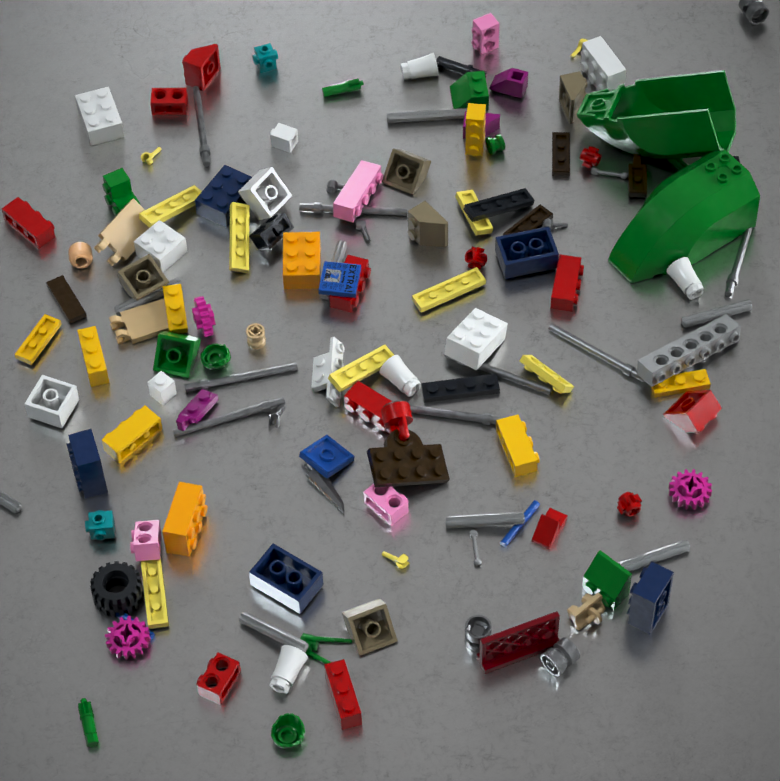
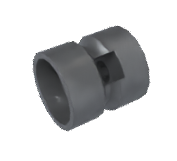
[739,0,769,25]
[465,615,492,653]
[541,637,580,676]

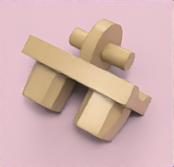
[567,593,606,631]

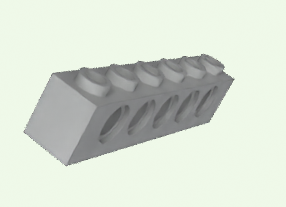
[637,314,741,387]

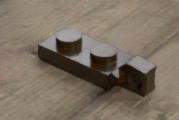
[628,154,647,198]

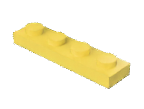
[139,185,202,227]
[229,202,250,273]
[412,267,486,313]
[328,345,394,392]
[141,555,169,629]

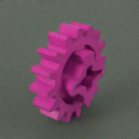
[192,296,216,337]
[668,469,712,510]
[105,616,151,660]

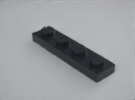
[463,188,535,222]
[421,374,500,403]

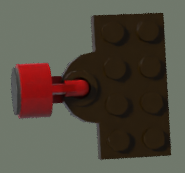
[367,400,450,487]

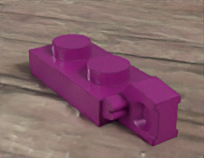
[176,389,218,431]

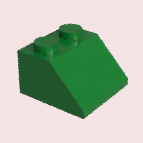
[450,71,489,111]
[153,331,201,378]
[582,550,632,610]

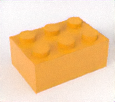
[283,232,321,289]
[162,482,208,557]

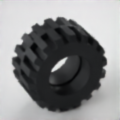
[90,561,144,617]

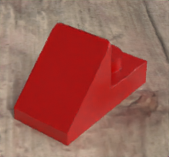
[531,508,568,549]

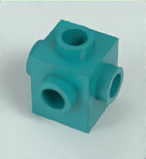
[252,43,278,73]
[85,510,115,540]

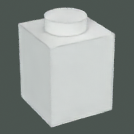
[270,123,298,153]
[147,371,177,406]

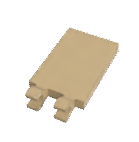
[94,198,150,266]
[109,298,169,344]

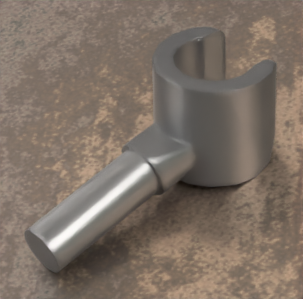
[326,180,345,194]
[356,219,371,242]
[542,219,568,231]
[268,405,285,428]

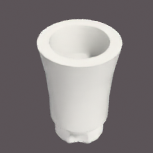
[401,53,439,80]
[666,257,704,300]
[379,355,421,397]
[269,645,308,694]

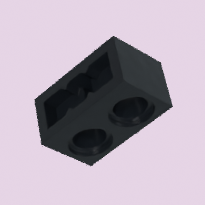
[249,213,294,250]

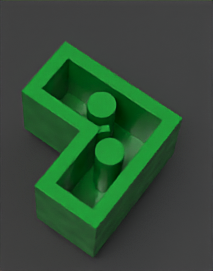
[102,168,140,216]

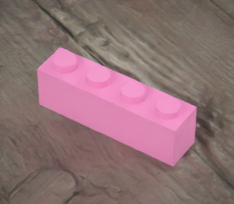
[333,160,383,222]

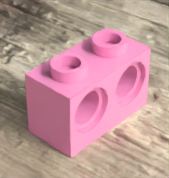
[471,13,499,55]
[363,484,409,526]
[130,520,162,561]

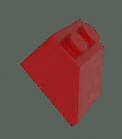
[182,44,221,91]
[663,390,722,433]

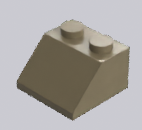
[559,71,588,124]
[382,148,431,195]
[407,201,448,247]
[118,254,169,300]
[342,598,398,656]

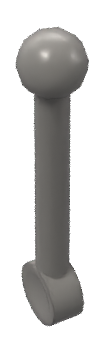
[591,168,628,179]
[469,529,482,566]

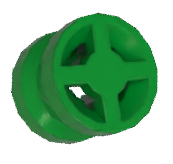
[485,134,505,155]

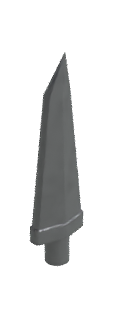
[305,463,344,514]

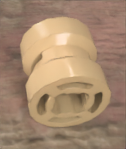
[246,323,266,349]

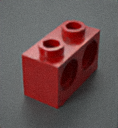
[150,87,188,115]
[196,652,241,705]

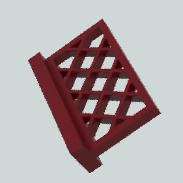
[476,611,560,674]

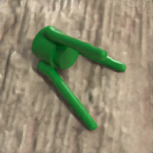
[300,633,352,664]

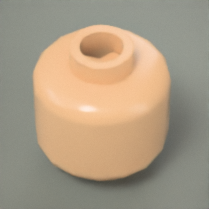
[68,242,93,269]

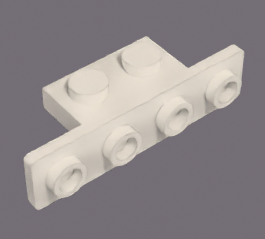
[311,337,345,408]

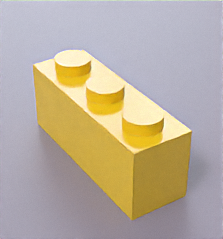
[465,103,486,156]
[77,326,109,387]
[102,405,162,464]
[496,414,540,477]

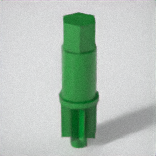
[322,78,364,98]
[78,698,99,748]

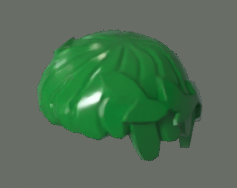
[201,343,231,370]
[271,713,305,749]

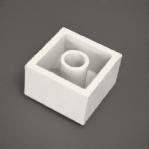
[238,167,292,220]
[134,220,188,273]
[25,375,79,428]

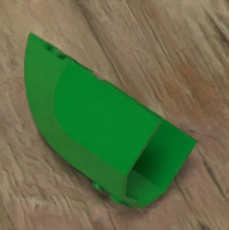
[577,70,736,159]
[608,150,760,284]

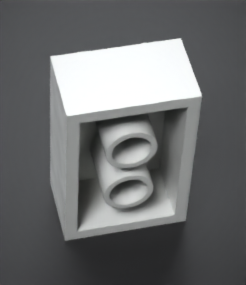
[580,36,626,91]
[75,86,124,146]
[444,308,508,370]

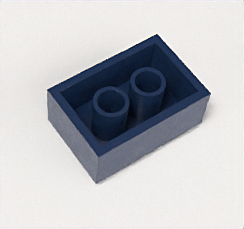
[195,165,252,228]
[495,226,559,279]
[66,429,108,499]
[249,543,324,614]
[627,561,674,634]

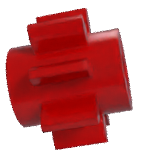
[580,146,602,169]
[465,246,487,270]
[617,492,642,517]

